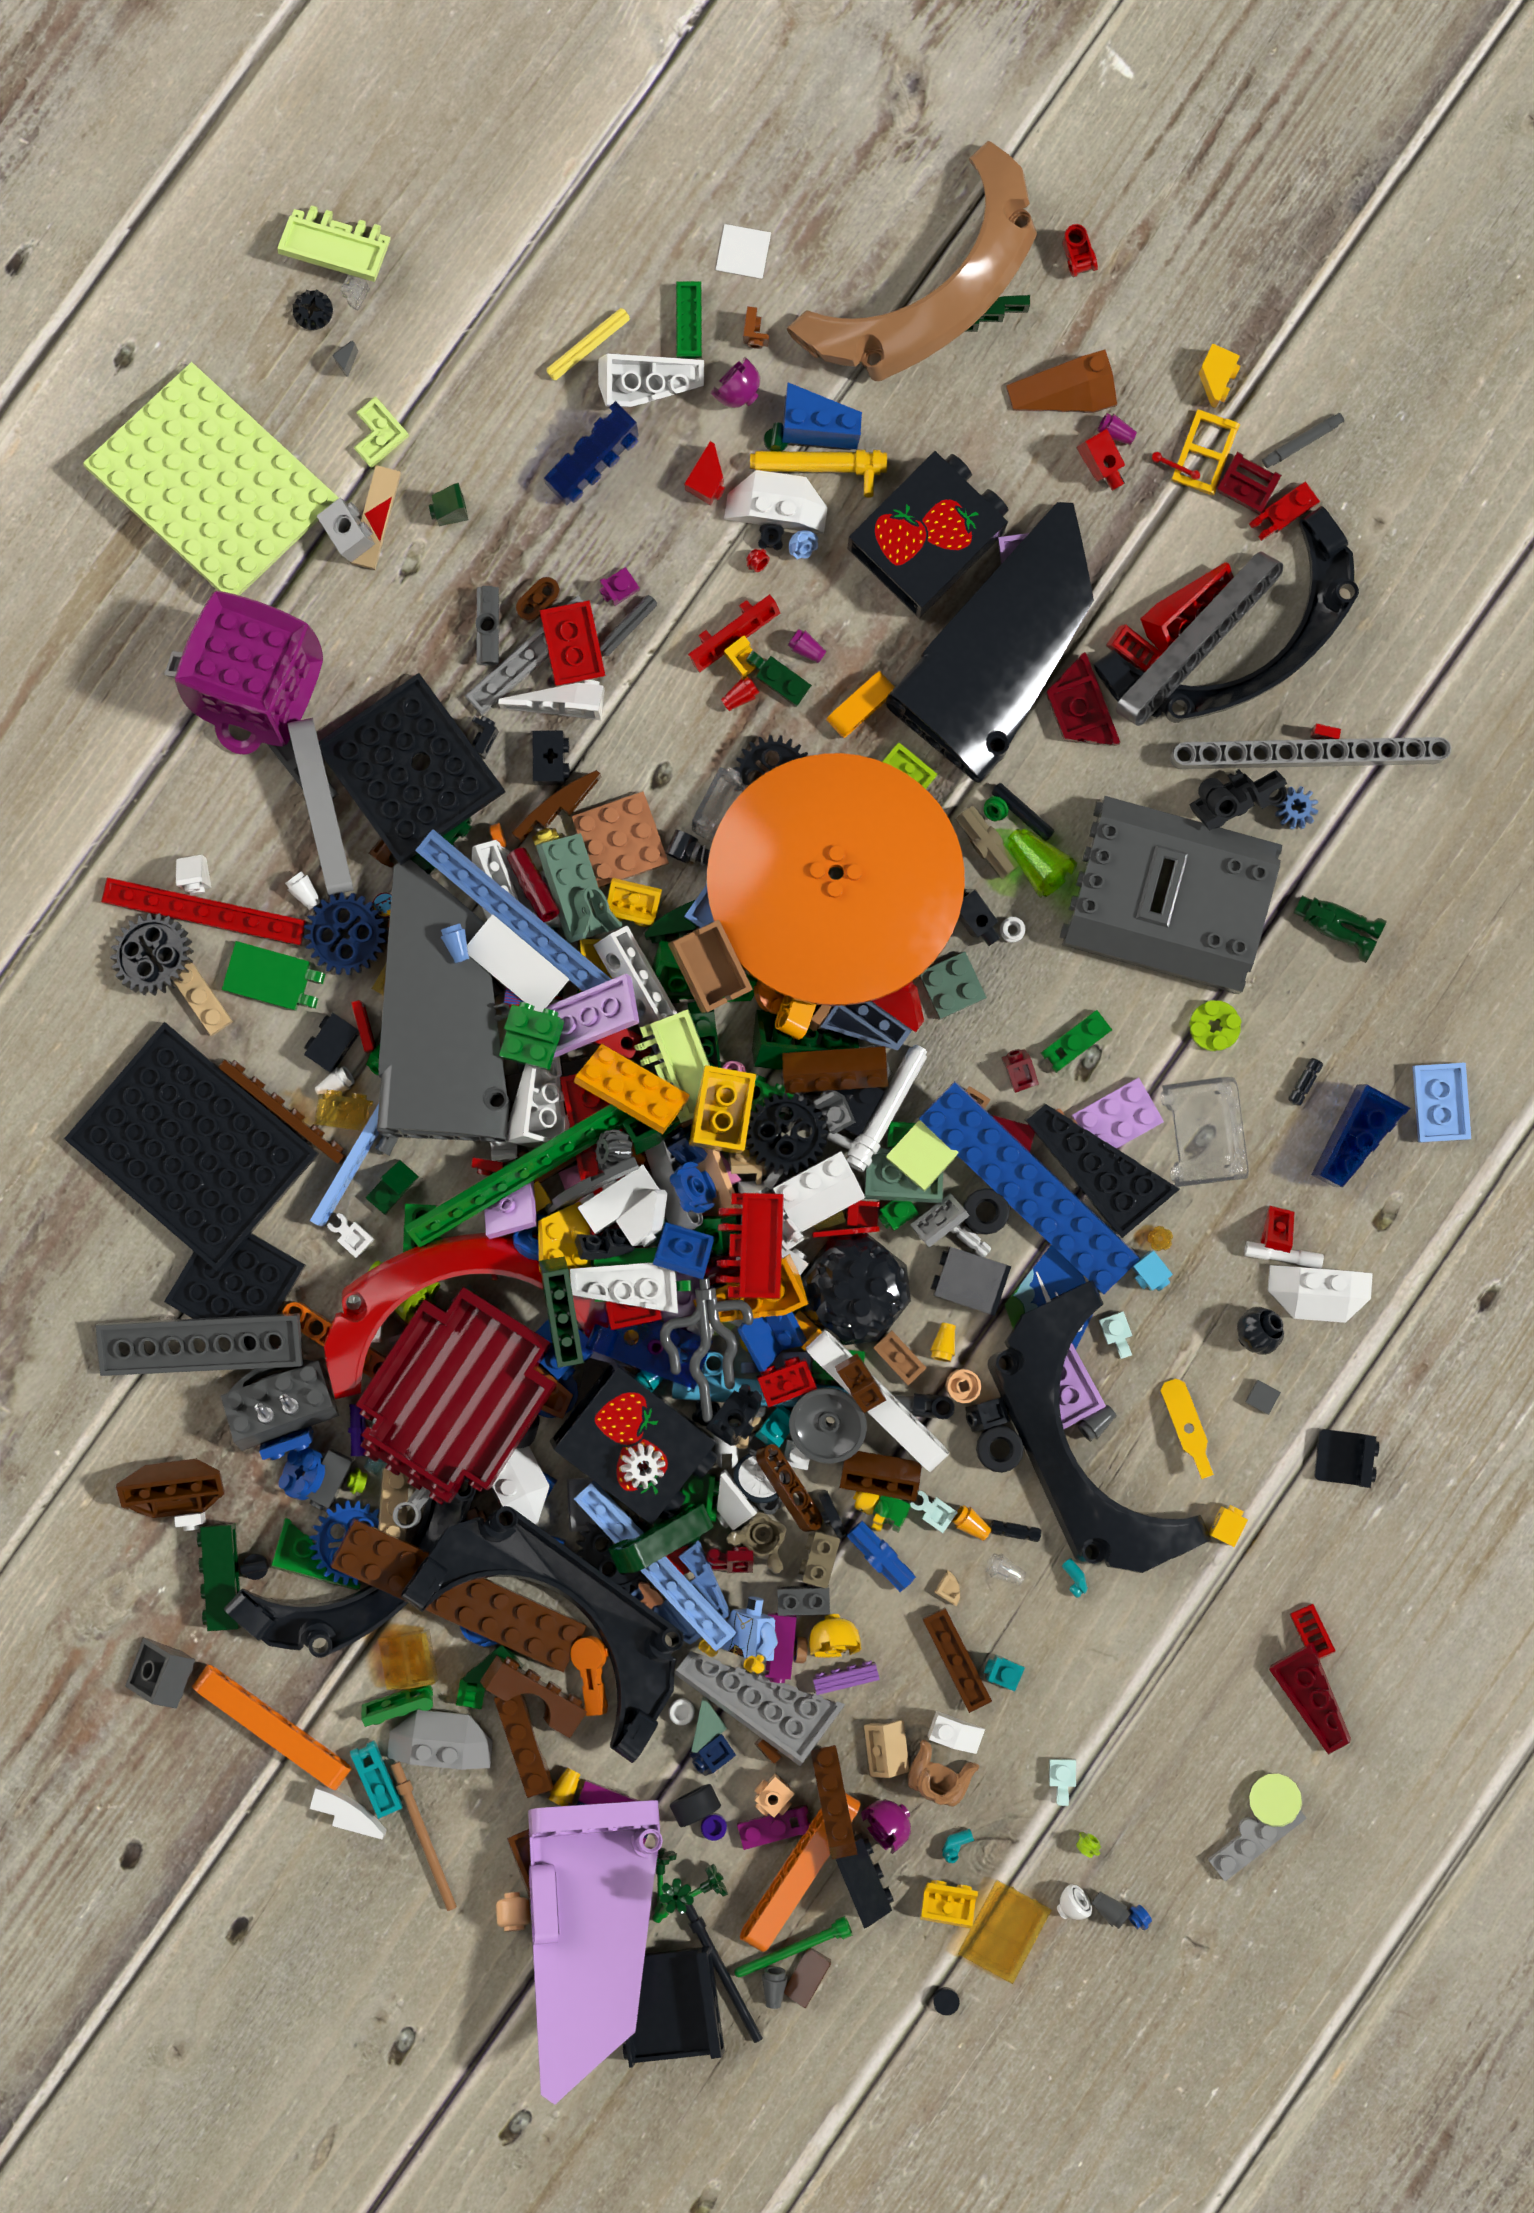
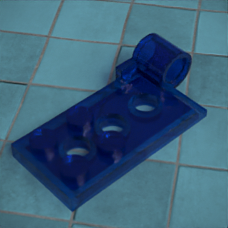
[585,1321,713,1390]

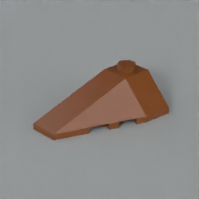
[1006,349,1117,413]

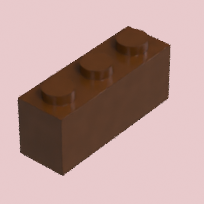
[839,1451,922,1502]

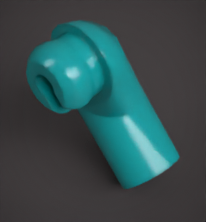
[1062,1558,1088,1598]

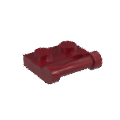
[1216,451,1282,515]

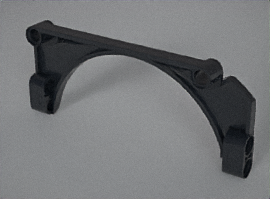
[988,1280,1211,1573]
[400,1506,684,1763]

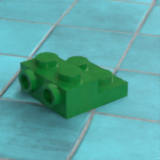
[499,1002,565,1070]

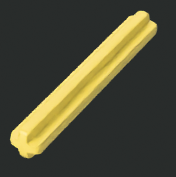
[547,308,630,380]

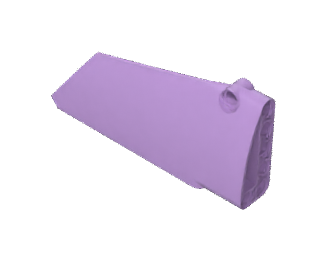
[528,1800,663,2105]

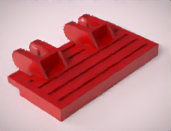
[716,1193,784,1299]

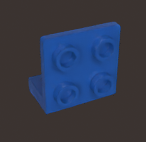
[738,1312,807,1372]

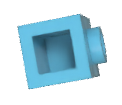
[1132,1250,1173,1291]

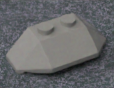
[387,1709,493,1770]

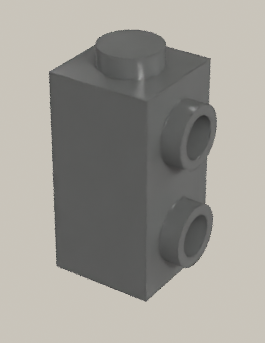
[306,1449,355,1510]

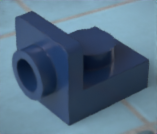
[667,1124,707,1165]
[690,1734,736,1776]

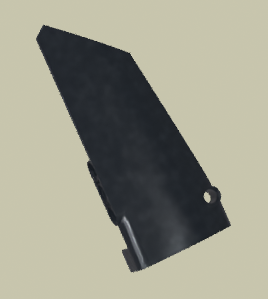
[886,502,1094,783]

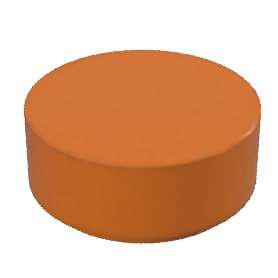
[489,823,507,848]

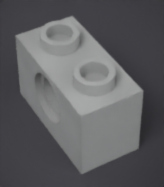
[317,498,375,562]

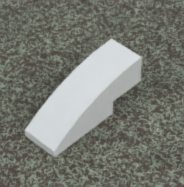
[310,1784,387,1839]

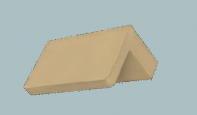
[864,1720,910,1778]

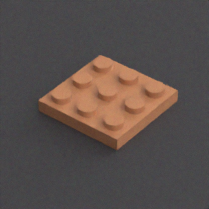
[572,791,669,888]

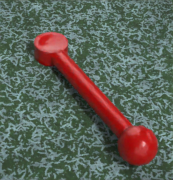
[1152,452,1201,480]

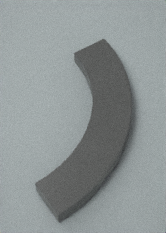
[543,1156,639,1216]

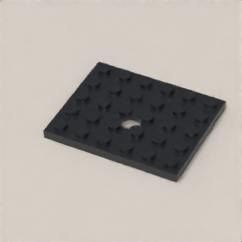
[319,673,505,865]

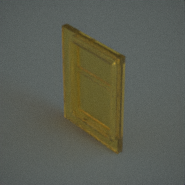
[958,1879,1052,1984]

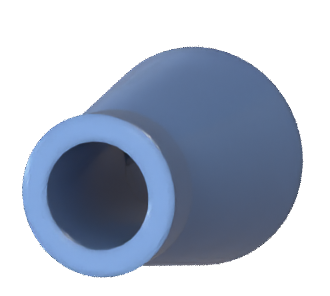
[441,924,470,963]

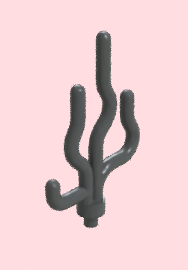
[660,1277,753,1423]

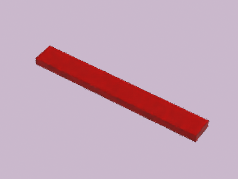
[101,877,307,946]

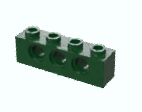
[539,1256,584,1368]

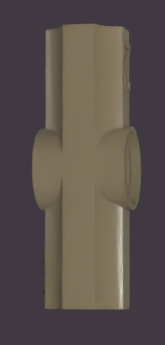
[955,805,1020,879]

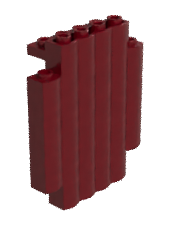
[356,1287,557,1504]

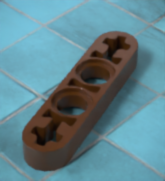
[756,1444,822,1532]

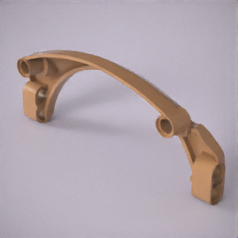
[787,141,1037,381]

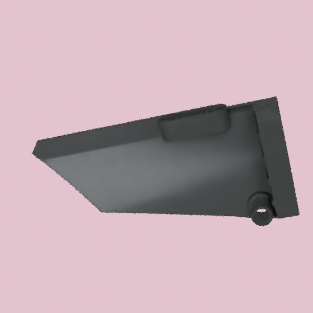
[377,859,511,1142]

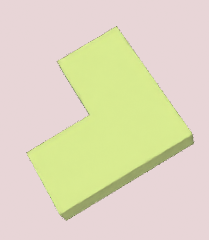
[354,396,409,468]

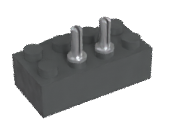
[221,1359,339,1451]

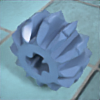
[1275,786,1318,830]

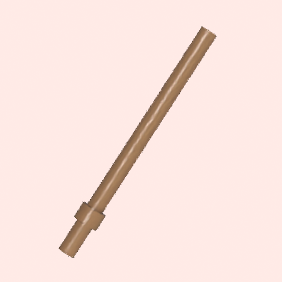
[390,1761,457,1911]

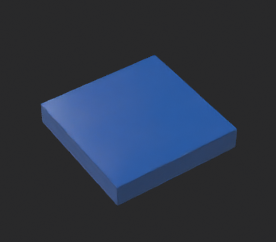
[653,1222,715,1279]

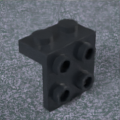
[1314,1429,1379,1488]

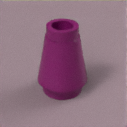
[1097,413,1137,445]
[788,629,826,663]

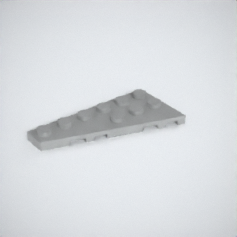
[674,1651,845,1766]

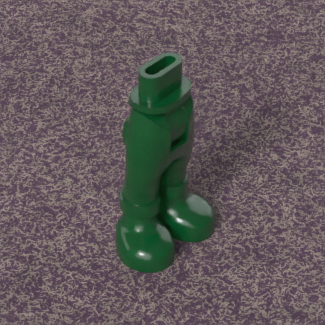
[1294,895,1387,963]

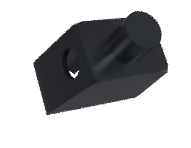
[958,889,1000,946]

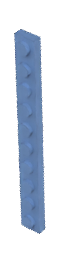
[415,829,612,991]

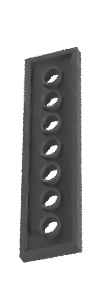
[96,1313,304,1376]

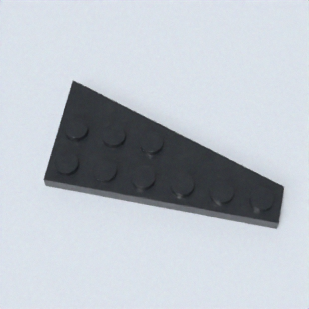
[1024,1103,1180,1238]

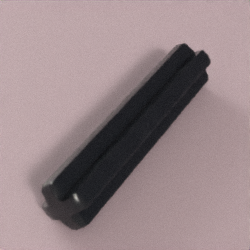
[991,783,1055,841]

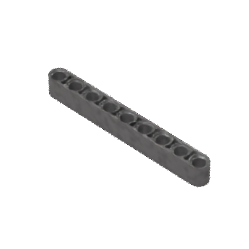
[1116,551,1283,726]

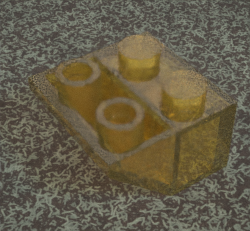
[378,1629,438,1690]

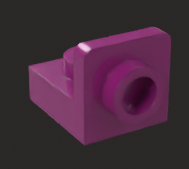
[599,567,640,606]

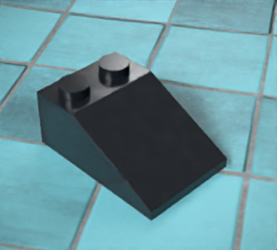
[795,1087,884,1137]

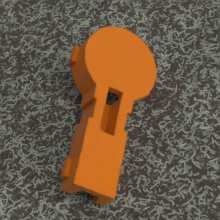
[570,1636,609,1716]

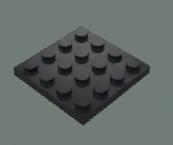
[164,1233,306,1349]

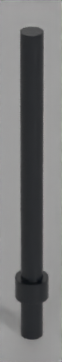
[685,1904,763,2043]

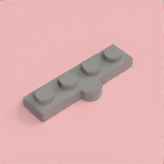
[1208,1810,1307,1881]

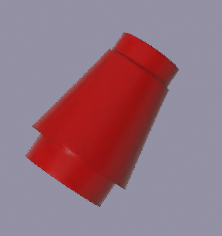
[721,676,760,711]

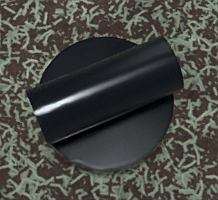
[240,1554,269,1580]

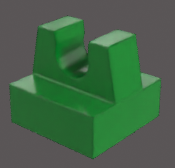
[456,1678,485,1709]

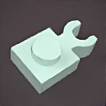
[909,1490,957,1533]

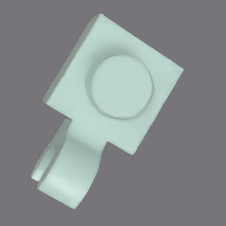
[1098,1311,1132,1359]
[1049,1759,1076,1806]

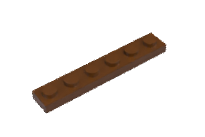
[218,1059,347,1165]

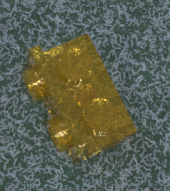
[314,1089,374,1131]

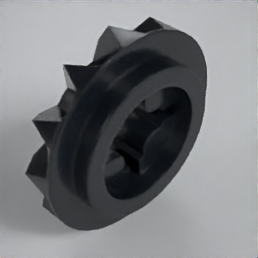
[293,289,333,330]

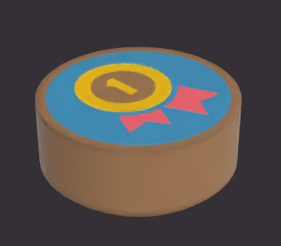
[794,1637,808,1664]

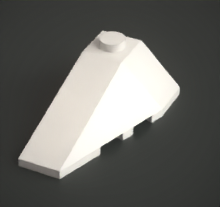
[598,354,704,407]
[498,680,605,720]
[507,1056,569,1148]

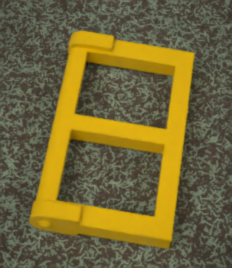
[1171,409,1240,495]

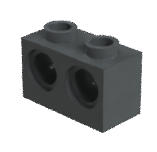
[777,1585,830,1616]

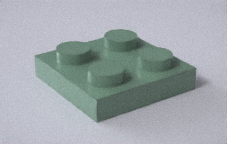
[920,952,987,1019]

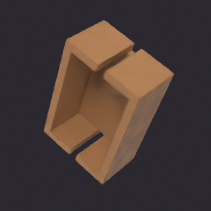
[668,920,753,1013]

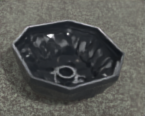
[800,1233,911,1345]

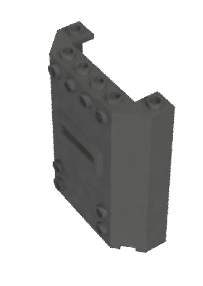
[1059,796,1282,994]

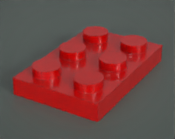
[539,600,606,686]

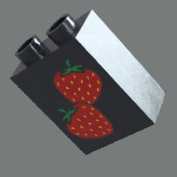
[847,451,1009,619]
[550,1359,718,1525]

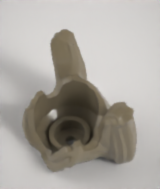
[726,1512,787,1574]

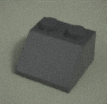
[125,1637,195,1709]

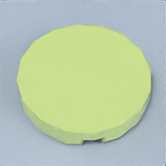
[1249,1774,1302,1827]

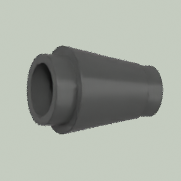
[1078,1405,1117,1441]
[1091,1891,1131,1929]
[762,1967,788,2009]

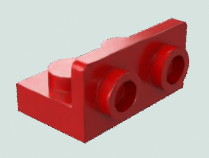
[756,1356,817,1408]

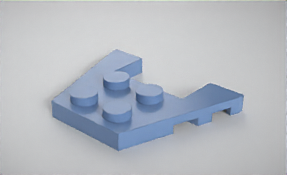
[630,1540,730,1645]

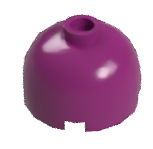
[711,357,760,408]
[861,1799,911,1854]

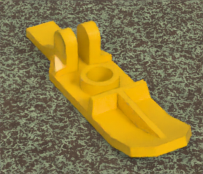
[1160,1379,1214,1479]

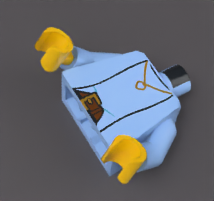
[698,1596,778,1674]

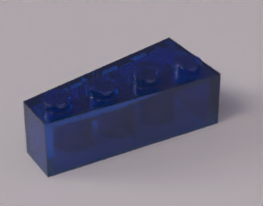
[544,401,639,506]
[1311,1084,1411,1187]

